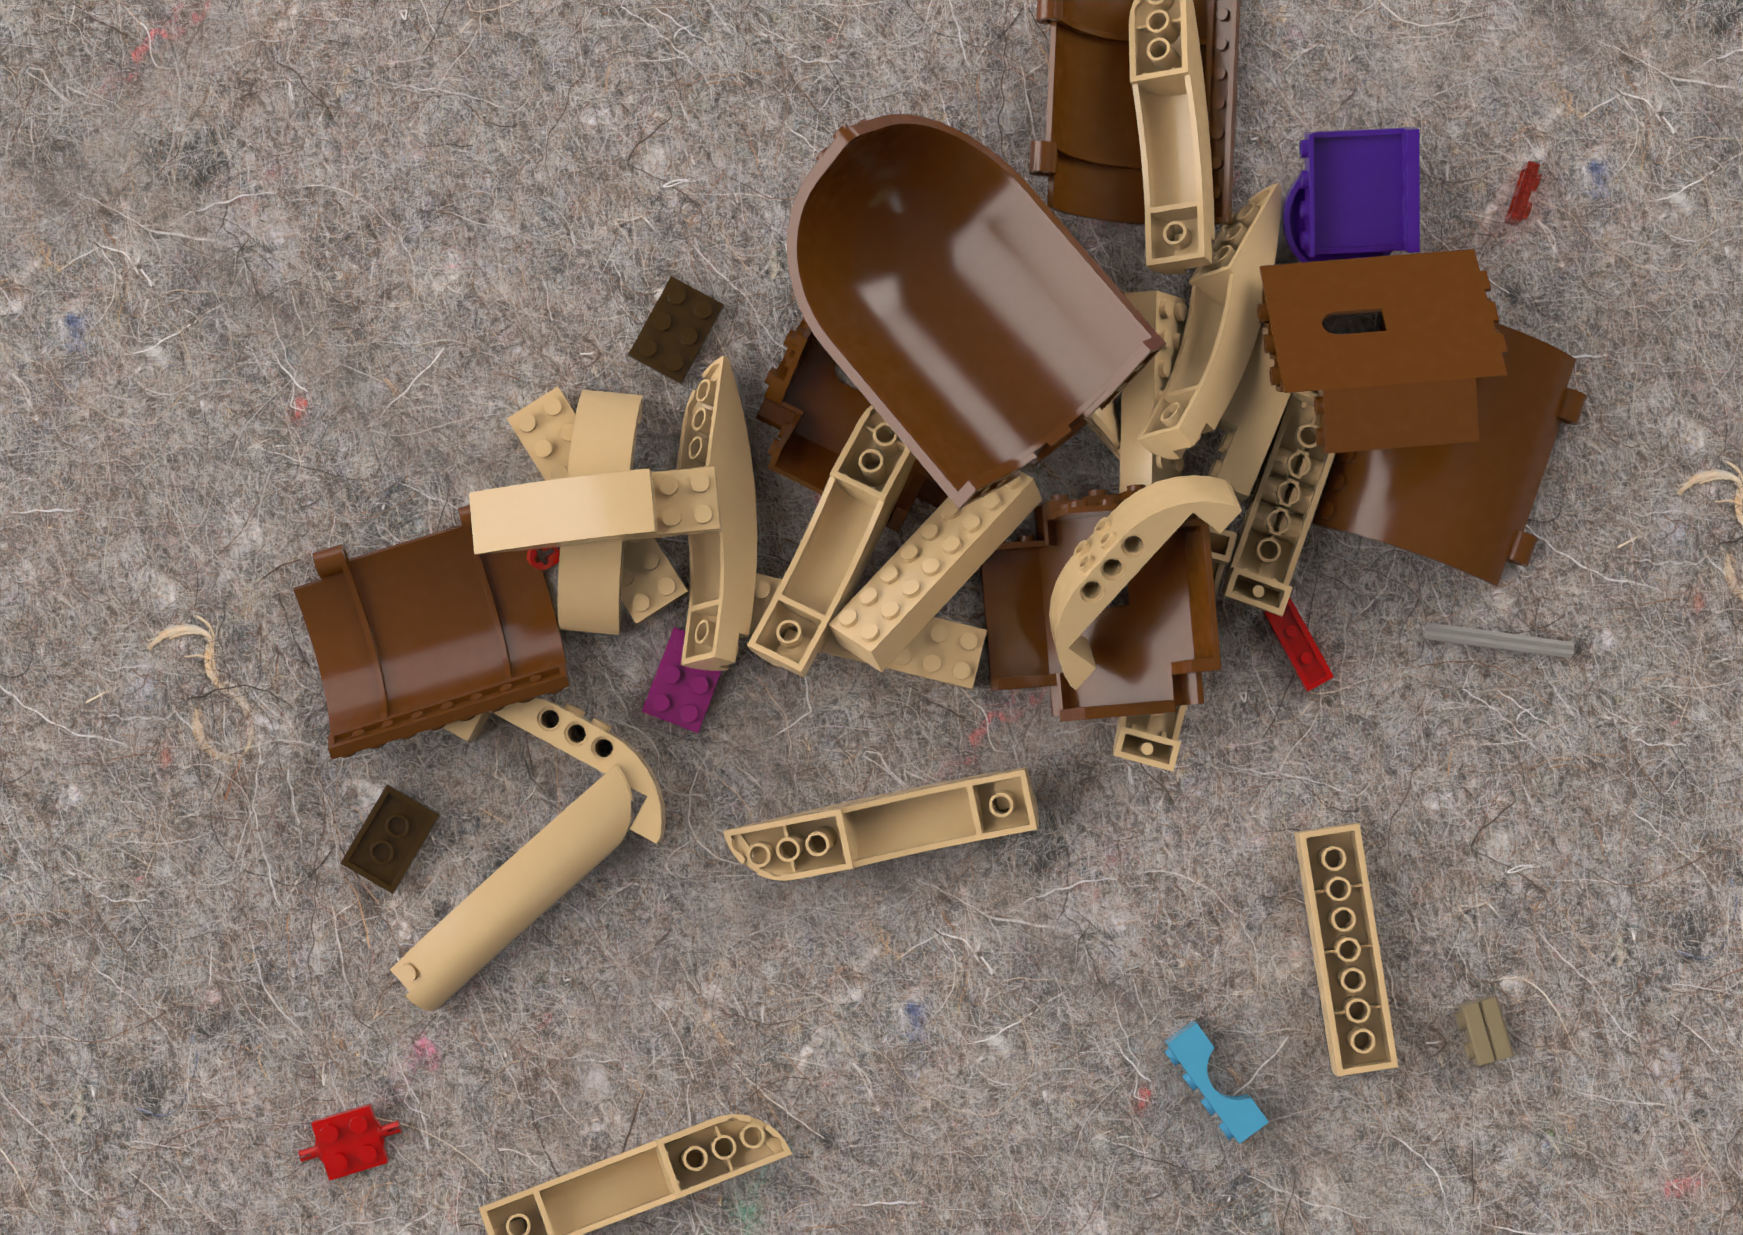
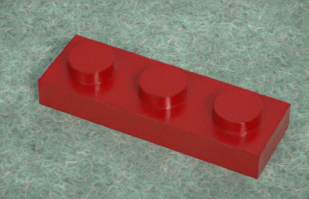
[1262,597,1334,692]

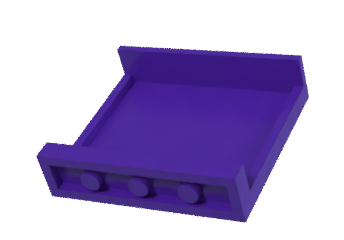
[1299,127,1420,257]

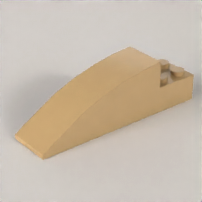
[1207,327,1291,501]
[469,466,722,555]

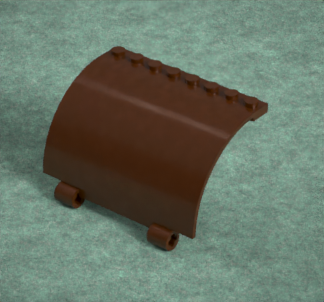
[1029,0,1241,225]
[1313,320,1587,587]
[293,505,570,759]

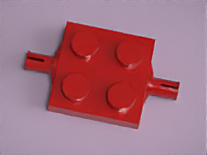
[298,1103,402,1181]

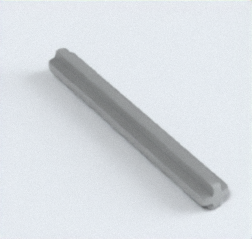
[1424,623,1574,658]

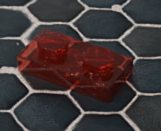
[1504,161,1542,226]

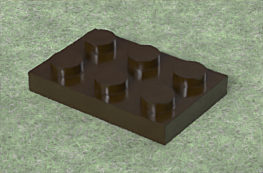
[628,276,724,385]
[340,784,440,894]

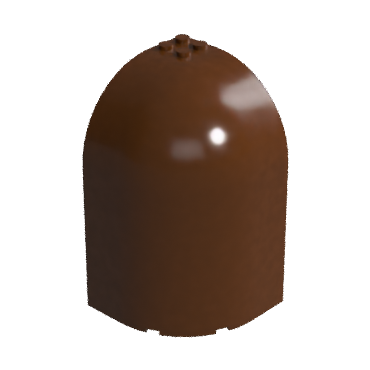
[787,114,1166,509]

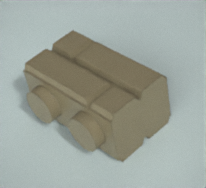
[1455,995,1514,1066]

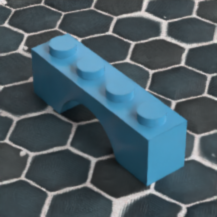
[1164,1020,1269,1144]

